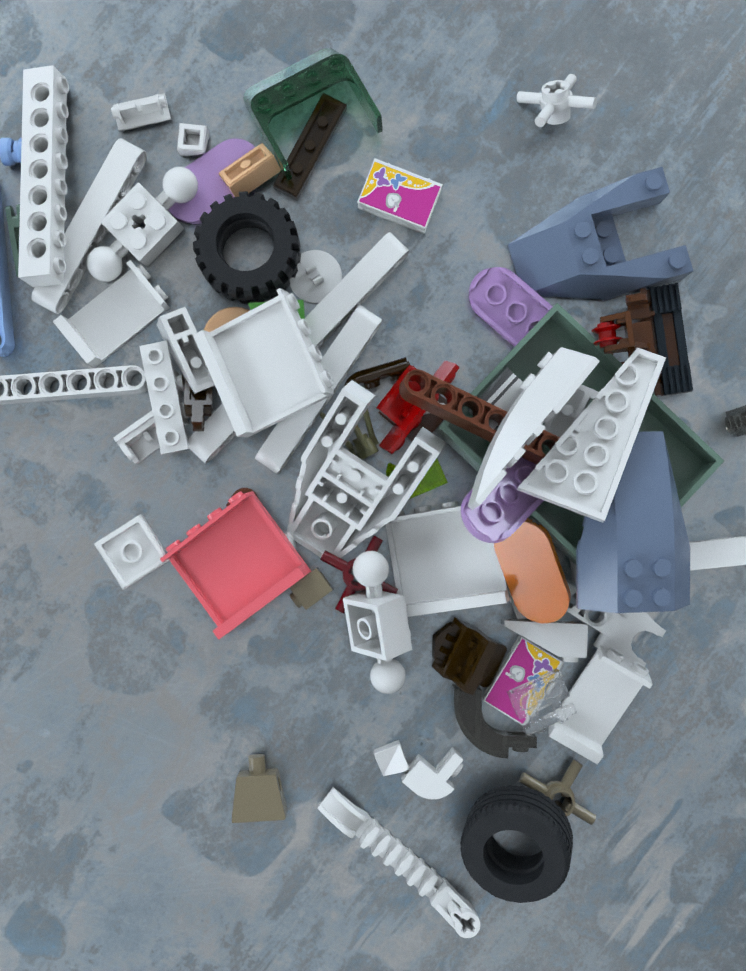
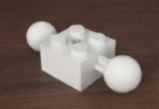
[87,167,198,282]
[343,551,412,694]

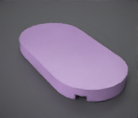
[169,138,255,224]
[469,267,553,347]
[461,457,544,543]

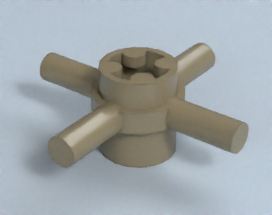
[519,759,596,825]

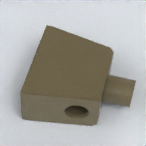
[232,754,288,823]

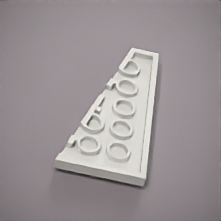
[517,348,666,523]

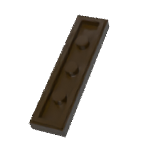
[273,92,347,201]

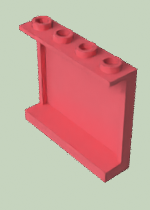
[160,491,311,640]

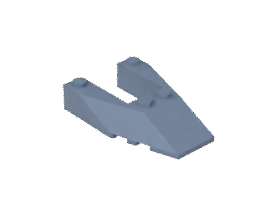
[507,167,693,301]

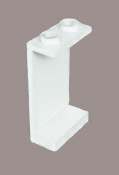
[53,260,170,368]
[548,645,653,765]

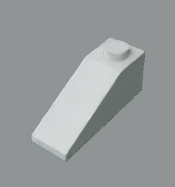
[156,307,215,394]
[501,618,588,662]

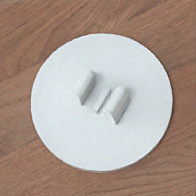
[289,250,342,304]

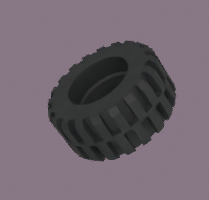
[193,191,301,304]

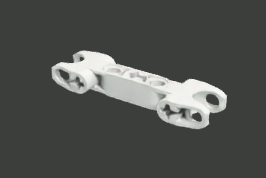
[508,583,666,667]

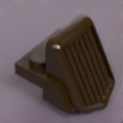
[432,617,507,695]

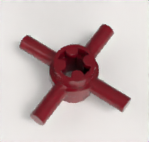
[320,536,398,614]

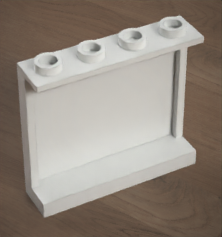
[193,288,334,438]
[386,501,510,617]

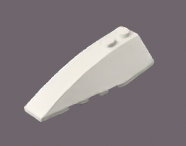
[468,347,600,510]

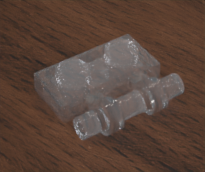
[507,668,577,736]

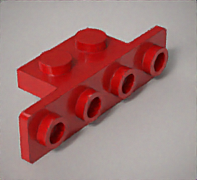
[376,361,459,454]

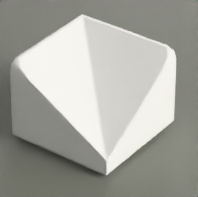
[177,123,209,157]
[373,740,409,776]

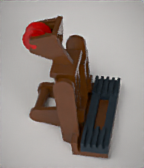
[591,282,693,397]

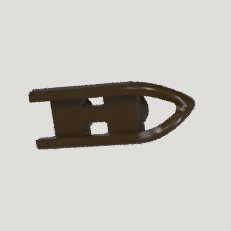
[344,357,410,389]

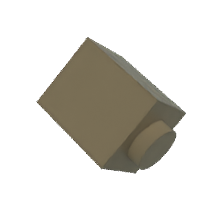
[289,567,334,610]

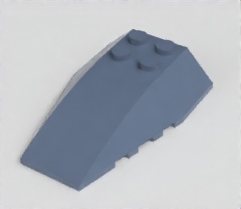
[576,431,690,613]

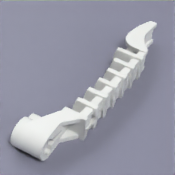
[317,787,481,938]

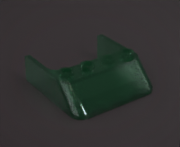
[243,48,383,181]

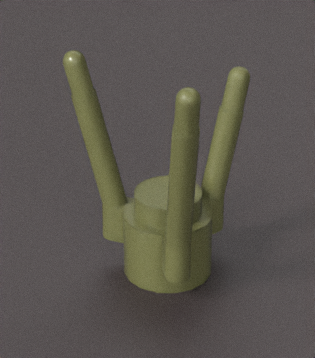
[320,408,379,460]

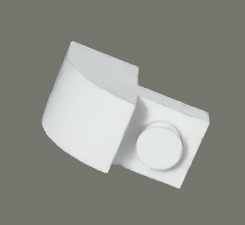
[401,747,464,799]

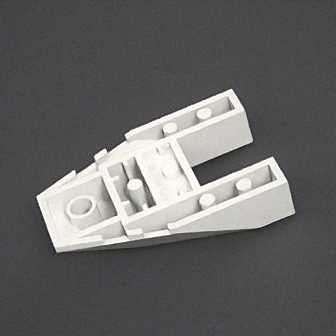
[286,380,446,558]

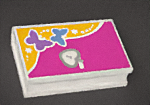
[357,159,443,234]
[481,635,564,727]

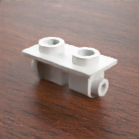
[111,93,171,131]

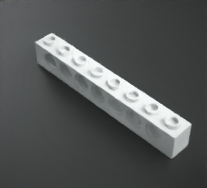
[18,65,69,287]

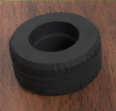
[460,785,573,903]

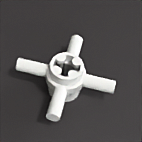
[517,74,597,127]

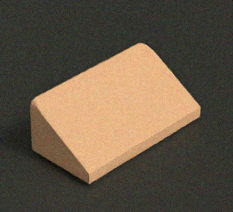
[218,143,281,197]

